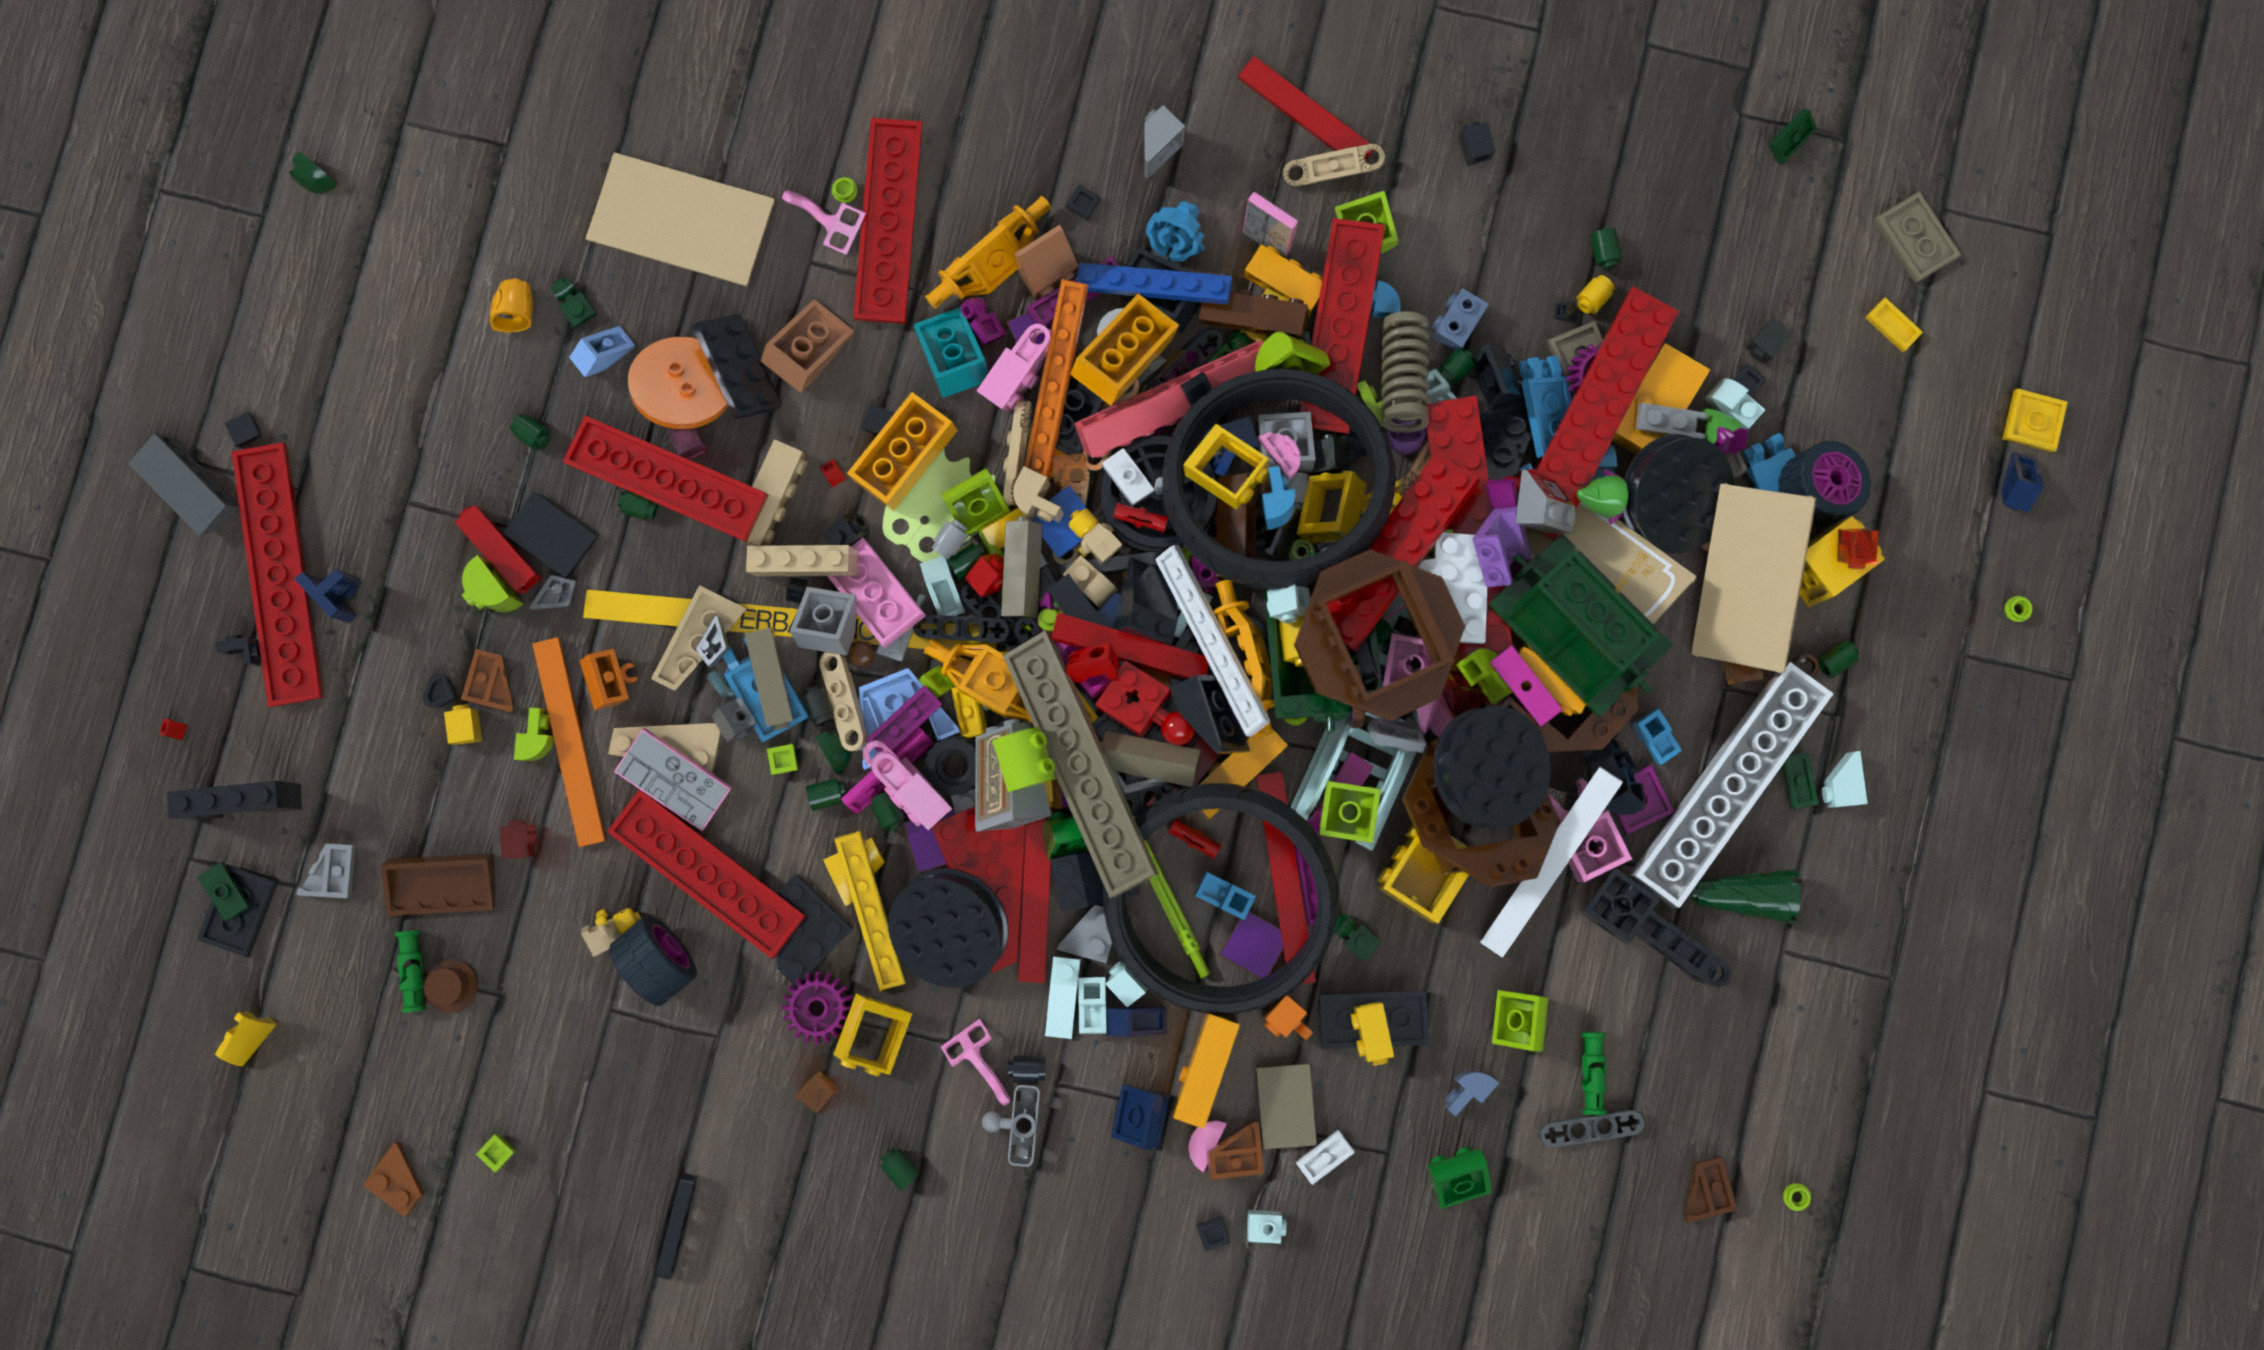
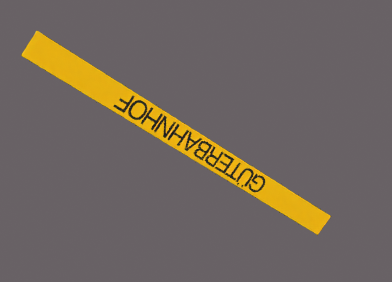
[583,589,997,650]

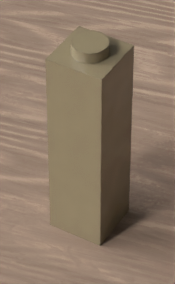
[1001,517,1042,619]
[744,627,795,730]
[1100,731,1200,787]

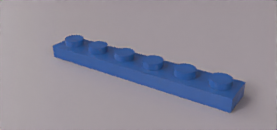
[1076,263,1233,305]

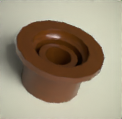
[424,960,478,1012]

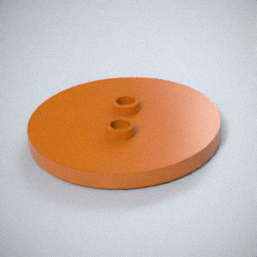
[628,337,728,429]

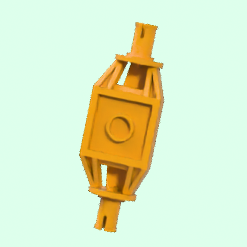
[925,196,1052,309]
[1213,580,1275,737]
[924,639,1033,726]

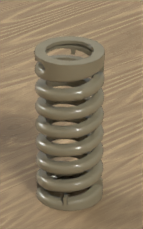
[1381,311,1429,433]

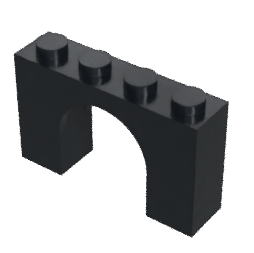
[167,781,302,821]

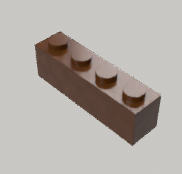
[1199,290,1309,340]
[1214,473,1257,584]

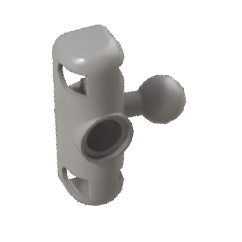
[982,1084,1040,1167]

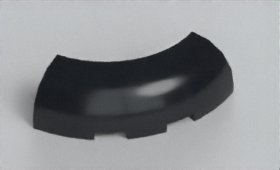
[1579,734,1645,815]

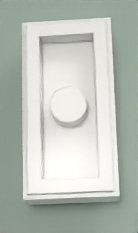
[1102,448,1154,507]
[1296,1130,1355,1185]

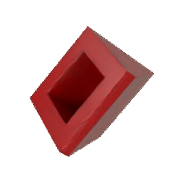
[819,459,846,488]
[159,718,188,740]

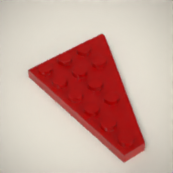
[931,806,1026,973]

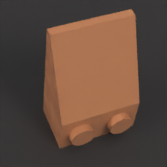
[1015,225,1078,301]
[761,299,854,393]

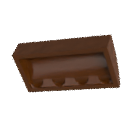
[380,853,495,916]

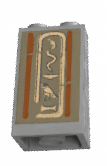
[975,719,1051,832]

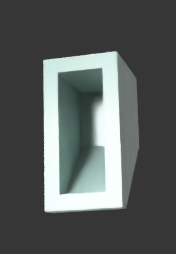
[920,556,965,616]
[1822,751,1867,808]

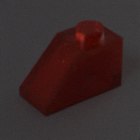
[1442,670,1488,714]

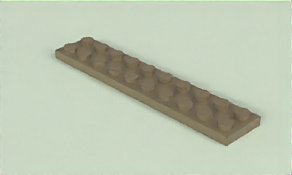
[1003,630,1159,898]

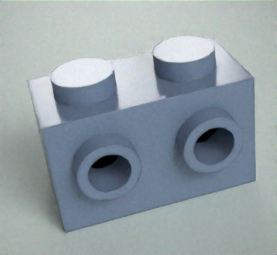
[1432,288,1489,351]

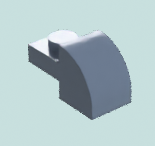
[1444,1070,1499,1116]

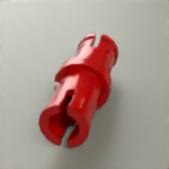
[1113,502,1168,533]
[1168,818,1222,860]

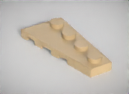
[651,585,747,691]
[608,723,722,773]

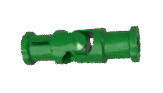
[395,930,427,1013]
[1581,1032,1607,1115]

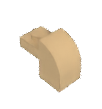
[1013,467,1064,523]
[1063,555,1120,610]

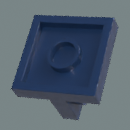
[295,569,363,623]
[1111,1084,1170,1150]

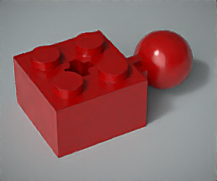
[1095,660,1195,746]

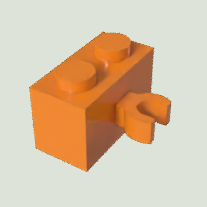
[580,648,638,711]
[1262,995,1313,1040]

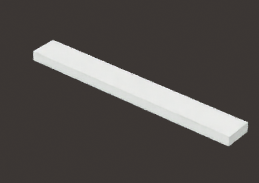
[1155,545,1271,737]
[1480,767,1623,958]

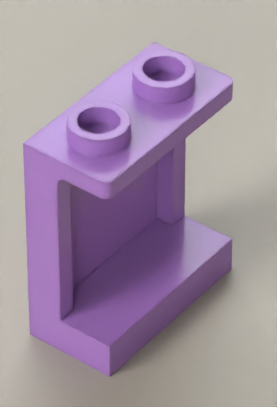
[1472,507,1532,587]

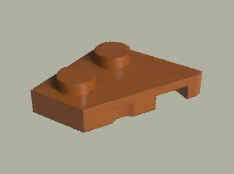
[461,649,514,713]
[1207,1121,1264,1180]
[363,1141,425,1217]

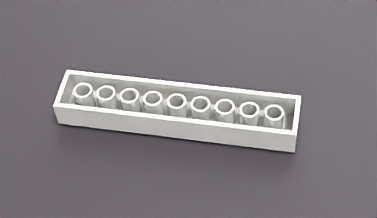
[1628,662,1833,908]

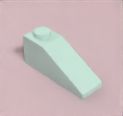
[1045,956,1081,1039]

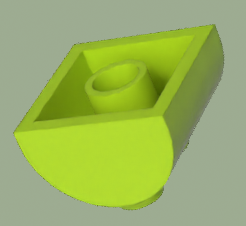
[1335,191,1399,254]
[1255,332,1330,375]
[940,468,1010,535]
[462,555,524,612]
[992,727,1056,792]
[1319,781,1381,843]
[1492,990,1549,1052]

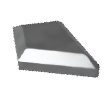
[530,575,577,610]
[696,616,730,668]

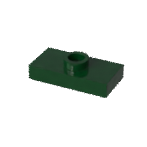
[1769,108,1817,164]
[1782,752,1819,809]
[198,862,251,921]

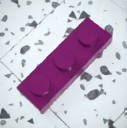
[866,685,943,753]

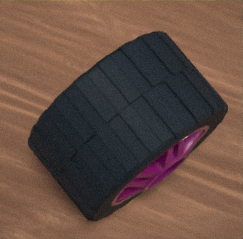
[1778,441,1871,528]
[609,916,697,1006]

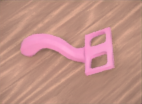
[782,190,866,255]
[941,1019,1011,1106]

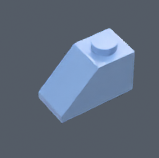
[569,326,635,377]

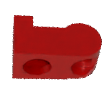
[1066,642,1120,682]

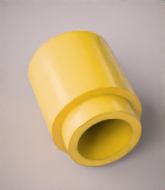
[1577,275,1615,314]

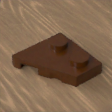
[1684,1156,1737,1223]

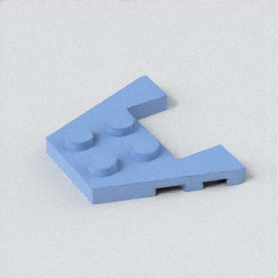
[859,668,960,770]

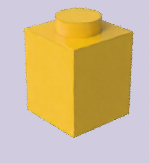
[444,705,482,745]

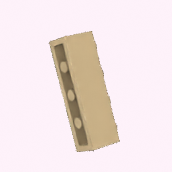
[736,439,807,546]
[746,545,858,576]

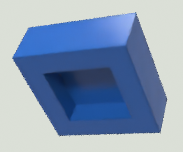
[1212,450,1235,479]

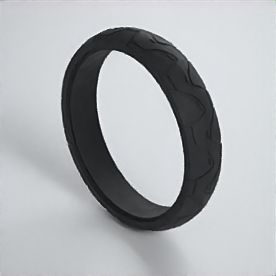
[1162,369,1396,590]
[1103,783,1339,1014]

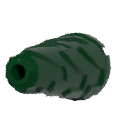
[1691,869,1800,923]

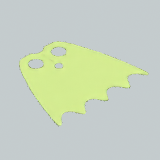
[883,449,1009,562]

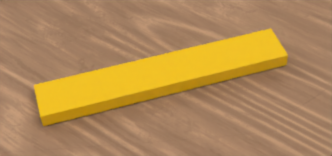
[834,830,906,991]

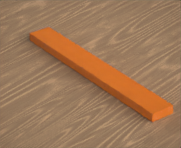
[1024,279,1089,480]
[532,637,607,848]

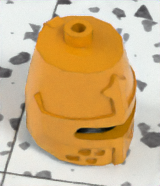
[489,278,534,333]

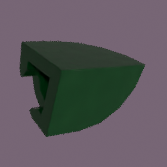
[289,150,339,193]
[815,727,852,775]

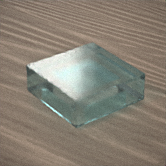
[707,670,734,699]

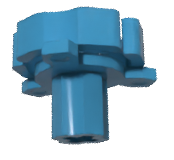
[1146,201,1205,262]

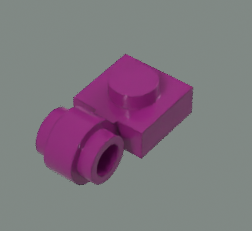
[961,297,1006,346]

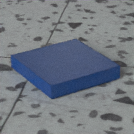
[1032,486,1087,559]

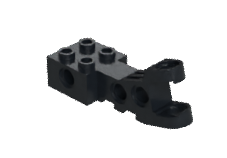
[1582,868,1731,987]

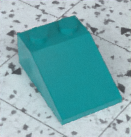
[913,307,989,398]

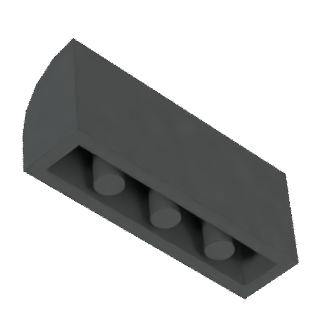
[128,433,239,536]

